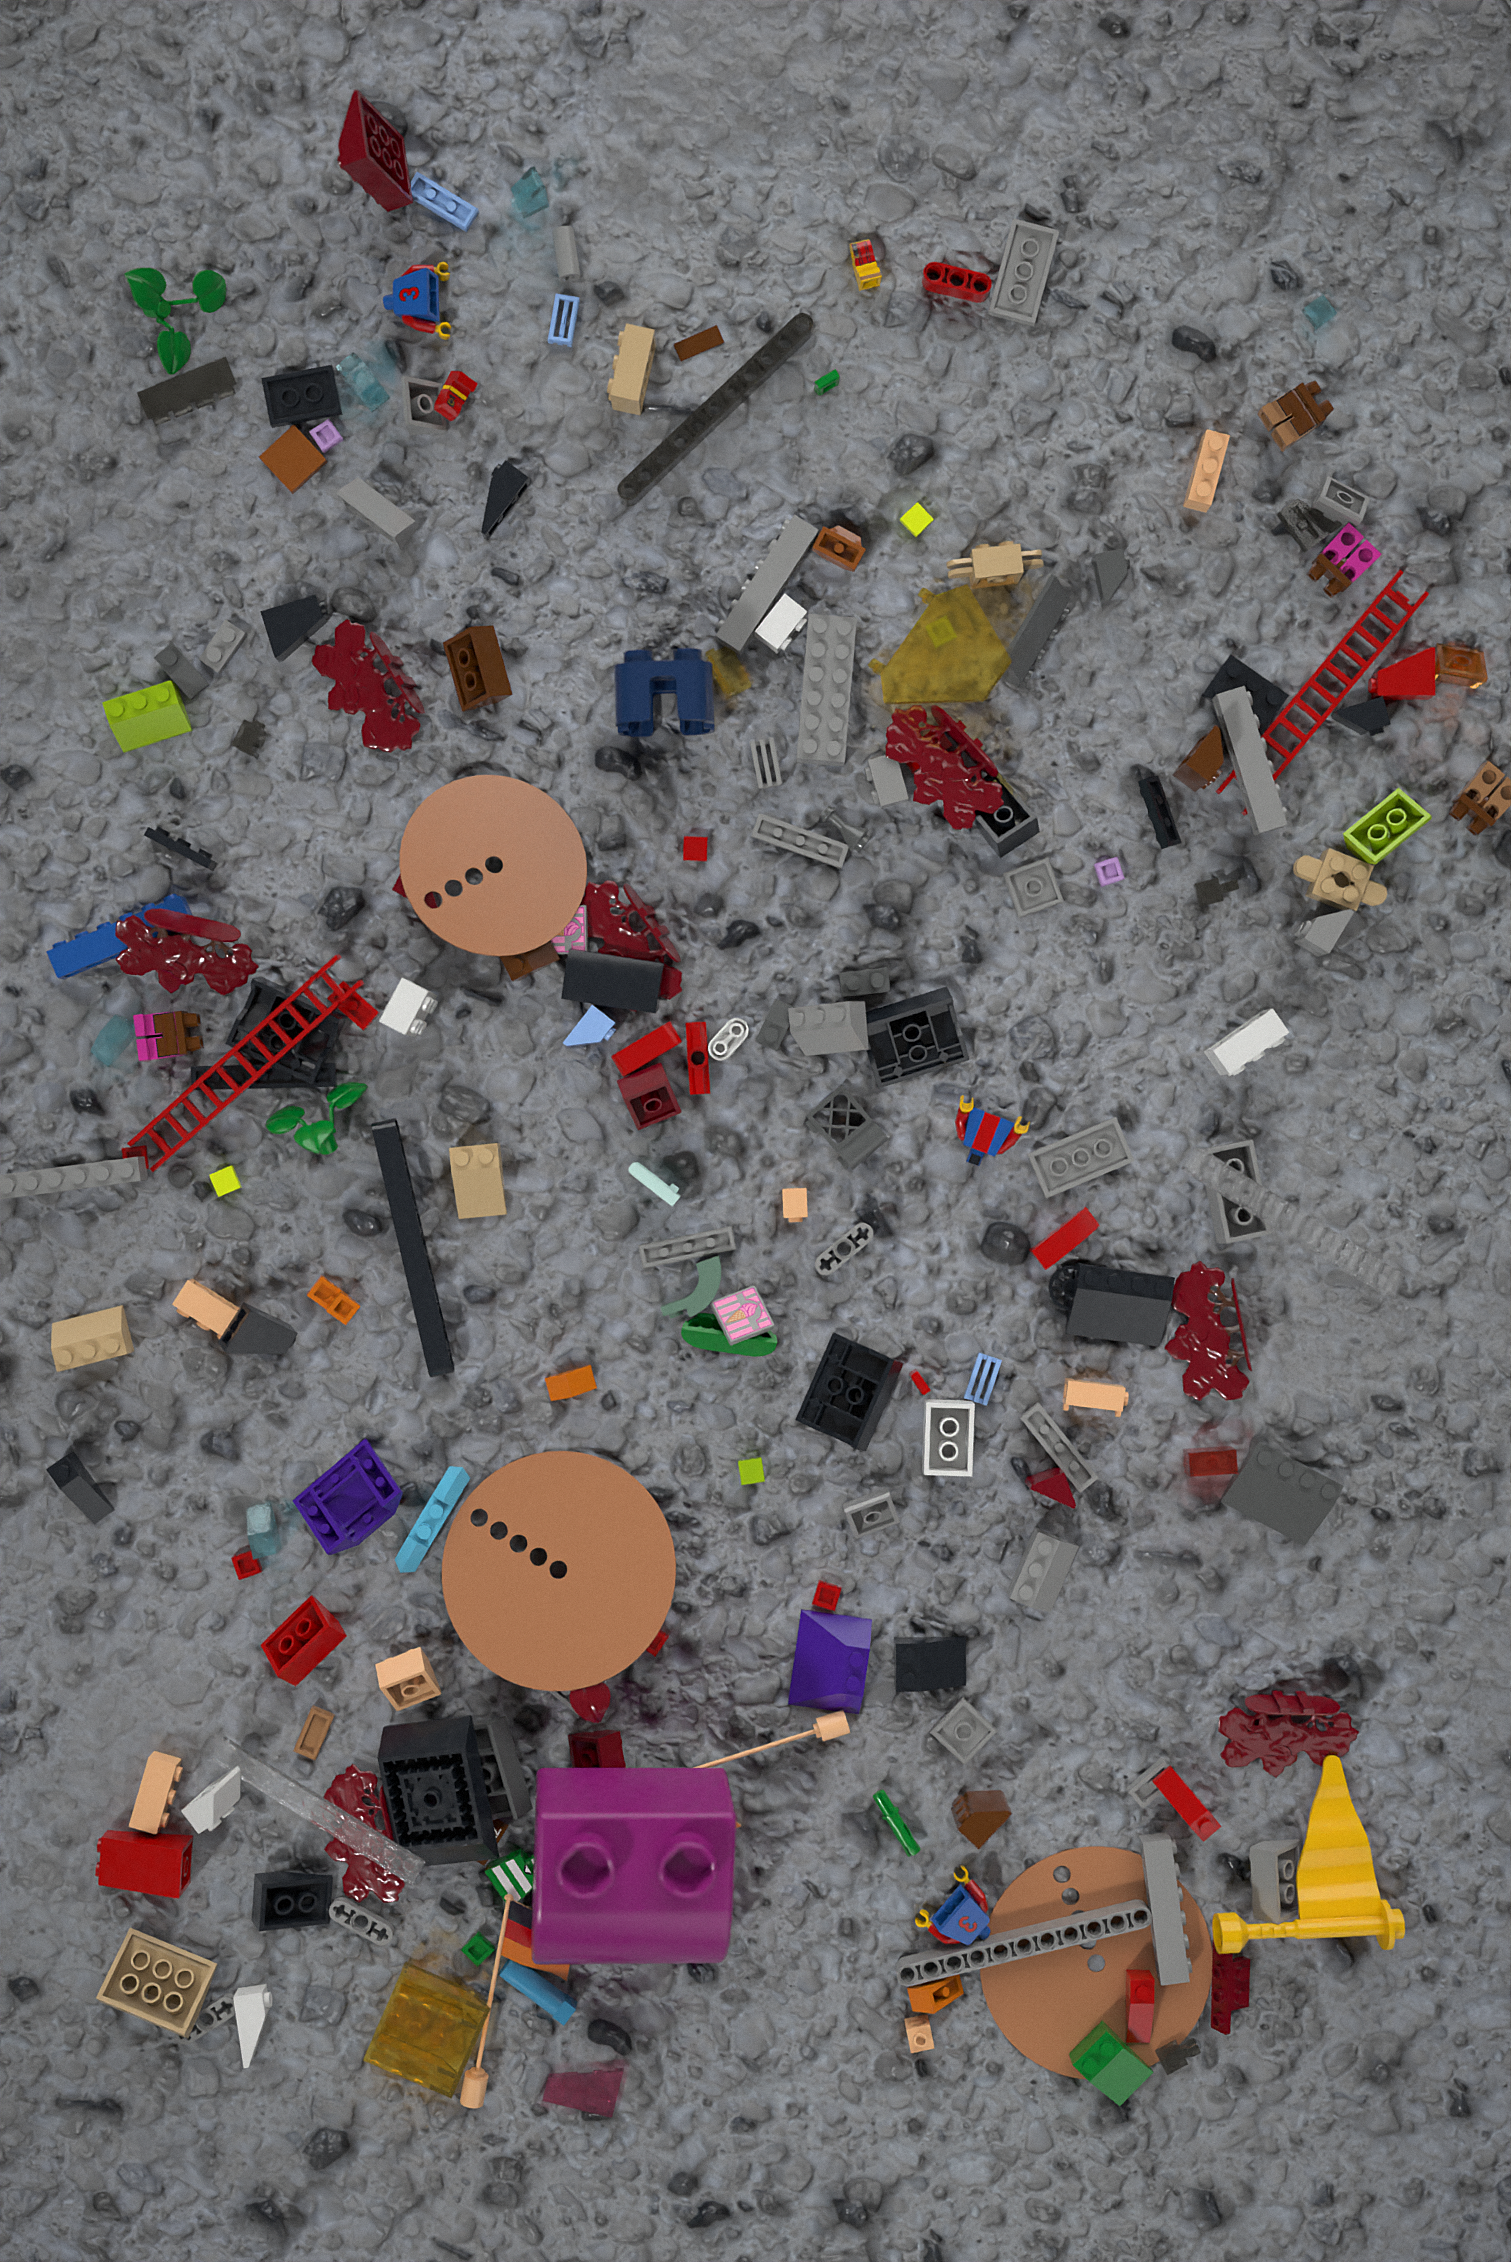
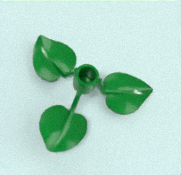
[124,267,226,375]
[265,1082,368,1155]

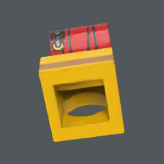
[850,239,882,291]

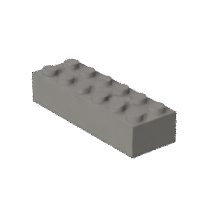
[796,614,857,767]

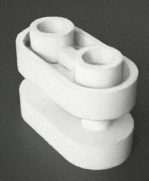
[708,1018,749,1061]

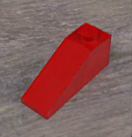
[1152,1765,1222,1842]
[1125,1969,1155,2043]

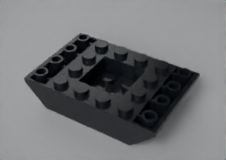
[377,1715,500,1868]

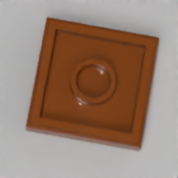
[259,424,328,494]

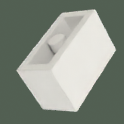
[755,594,808,653]

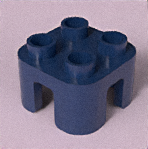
[614,648,715,737]

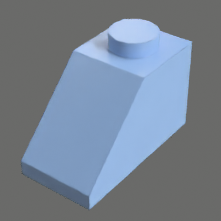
[563,1005,616,1047]

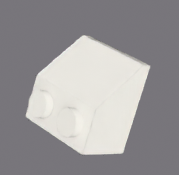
[181,1766,241,1834]

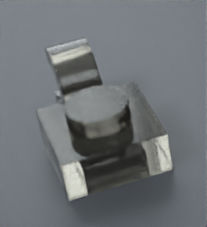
[1193,877,1239,908]
[1155,2038,1201,2075]

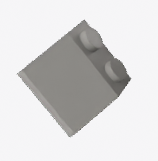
[1294,909,1354,957]

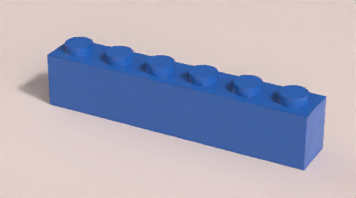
[46,894,192,980]

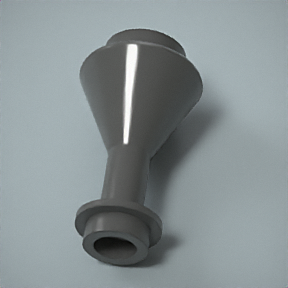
[820,806,871,853]

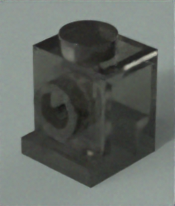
[231,719,266,759]

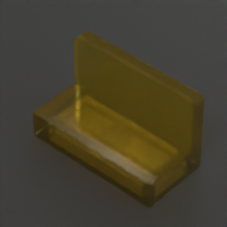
[705,646,751,699]

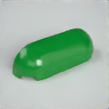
[681,1313,777,1357]

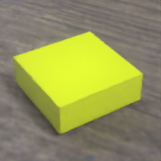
[900,502,934,537]
[209,1165,242,1197]

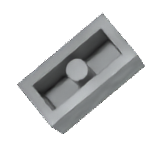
[864,755,909,809]

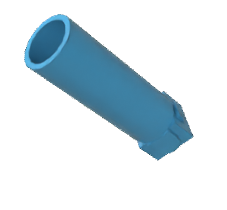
[498,1959,577,2025]

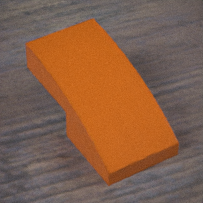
[307,1275,360,1325]

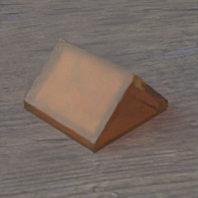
[1435,643,1488,688]

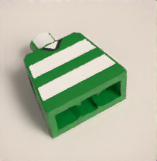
[484,1848,534,1903]

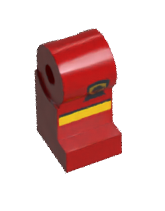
[434,371,478,421]

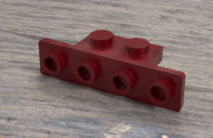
[1210,1940,1250,2035]

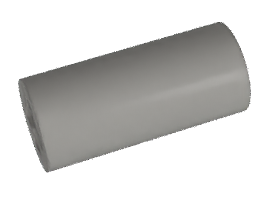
[552,226,581,282]

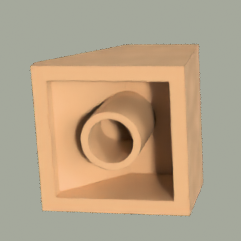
[375,1647,442,1711]

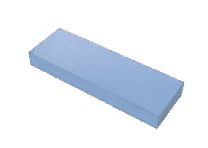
[410,172,479,232]

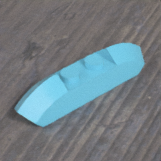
[395,1466,470,1573]

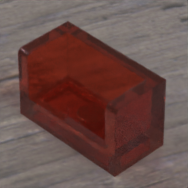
[1183,1446,1238,1477]

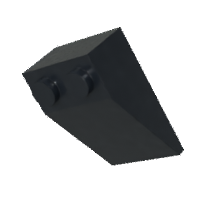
[974,772,1040,858]
[894,1637,966,1692]
[251,1871,333,1932]

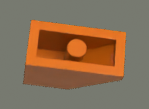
[907,1974,964,2014]

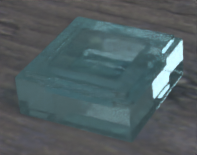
[1302,294,1337,330]

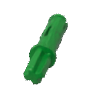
[873,1789,921,1857]

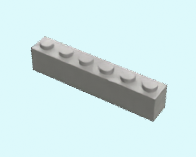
[714,514,819,656]
[1212,686,1289,836]
[0,1156,148,1199]
[1139,1832,1192,1986]

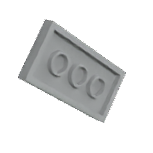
[988,218,1059,327]
[1027,1117,1134,1198]

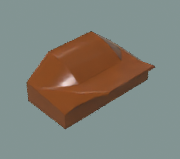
[812,525,866,572]

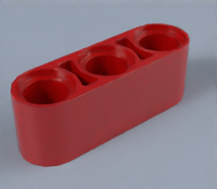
[922,262,992,303]
[611,1021,682,1077]

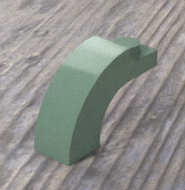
[660,1255,721,1319]

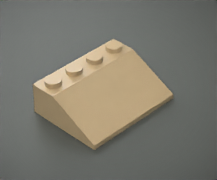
[96,1928,218,2038]

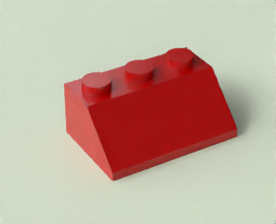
[261,1595,347,1687]

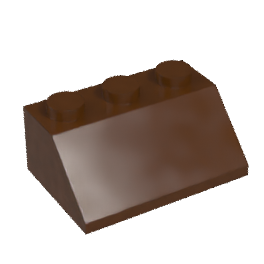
[443,625,513,712]
[1172,725,1224,792]
[499,940,560,981]
[951,1790,1012,1849]

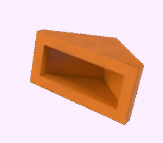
[545,1365,597,1401]

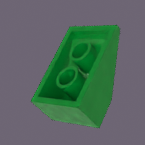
[1069,2020,1154,2106]

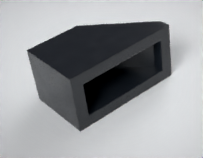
[1331,697,1391,737]

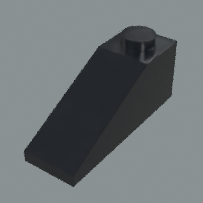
[481,460,531,541]
[46,1452,115,1524]

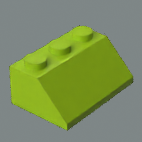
[102,680,193,753]
[1343,788,1432,865]

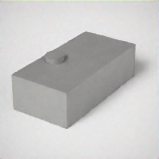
[1198,1140,1272,1244]

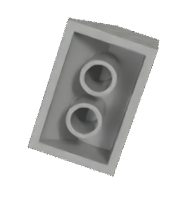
[336,477,419,550]
[788,1001,869,1056]
[1007,1527,1079,1612]
[1249,1839,1301,1924]

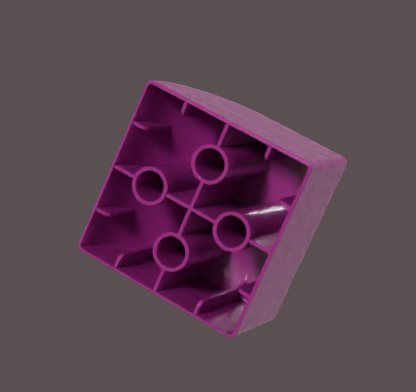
[531,1768,737,1965]

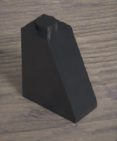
[260,594,328,662]
[218,1302,298,1354]

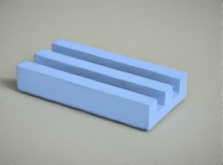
[548,293,580,347]
[963,1352,1002,1406]

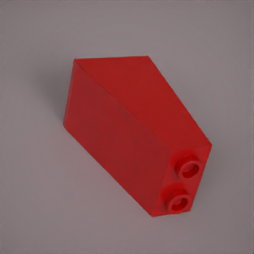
[95,1830,193,1898]

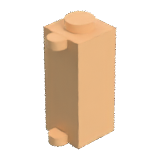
[1062,1378,1129,1417]

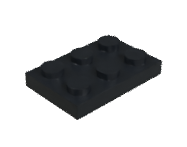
[261,365,343,428]
[1202,654,1289,736]

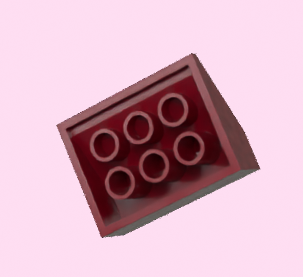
[337,89,413,212]

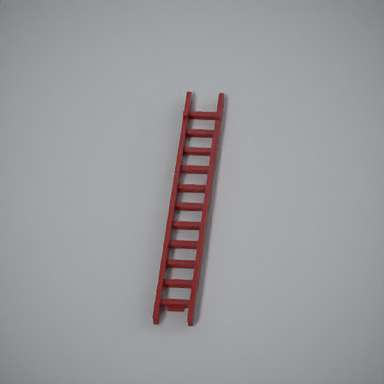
[1215,570,1429,816]
[127,954,365,1172]

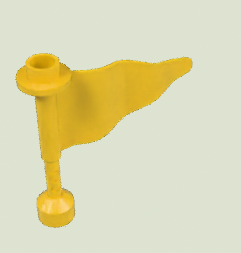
[1212,1755,1405,1954]

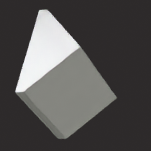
[401,376,447,436]
[1310,476,1370,528]
[843,1487,900,1539]

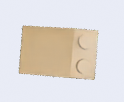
[449,1143,507,1219]

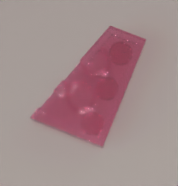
[542,2068,624,2118]

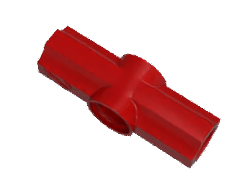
[685,1022,711,1095]

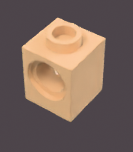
[782,1188,808,1222]
[904,2014,934,2053]

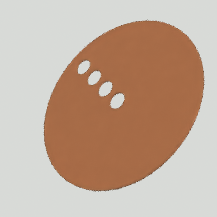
[399,775,587,956]

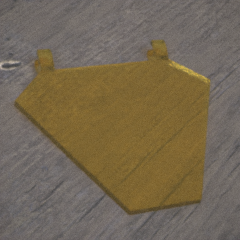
[868,584,1012,705]

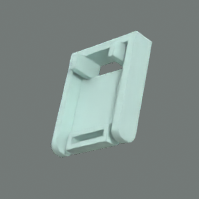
[629,1162,681,1206]

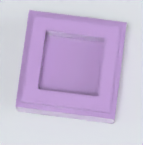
[310,419,344,453]
[1094,857,1125,887]

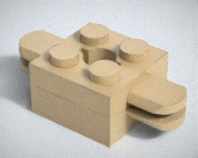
[946,541,1044,589]
[1293,848,1387,912]

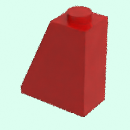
[1368,647,1435,700]

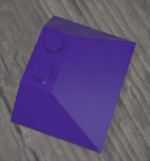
[292,1439,403,1556]
[788,1609,872,1714]

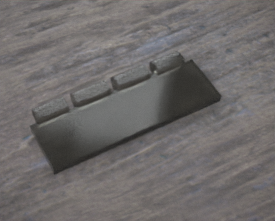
[137,357,237,426]

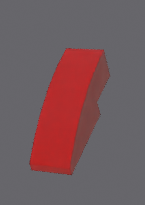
[1030,1207,1100,1270]

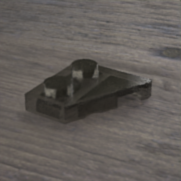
[1276,499,1342,553]

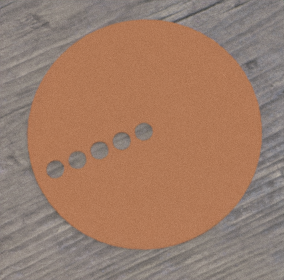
[442,1451,676,1691]
[980,1846,1212,2079]

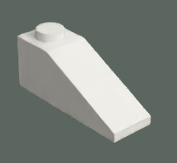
[233,1984,272,2068]

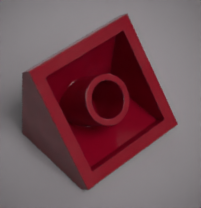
[1024,1466,1076,1509]

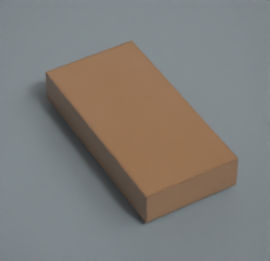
[293,1705,335,1760]

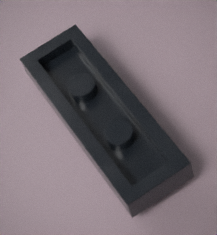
[1138,775,1182,850]
[144,826,217,871]

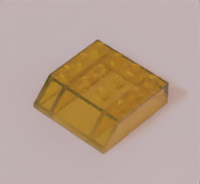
[363,1961,491,2099]

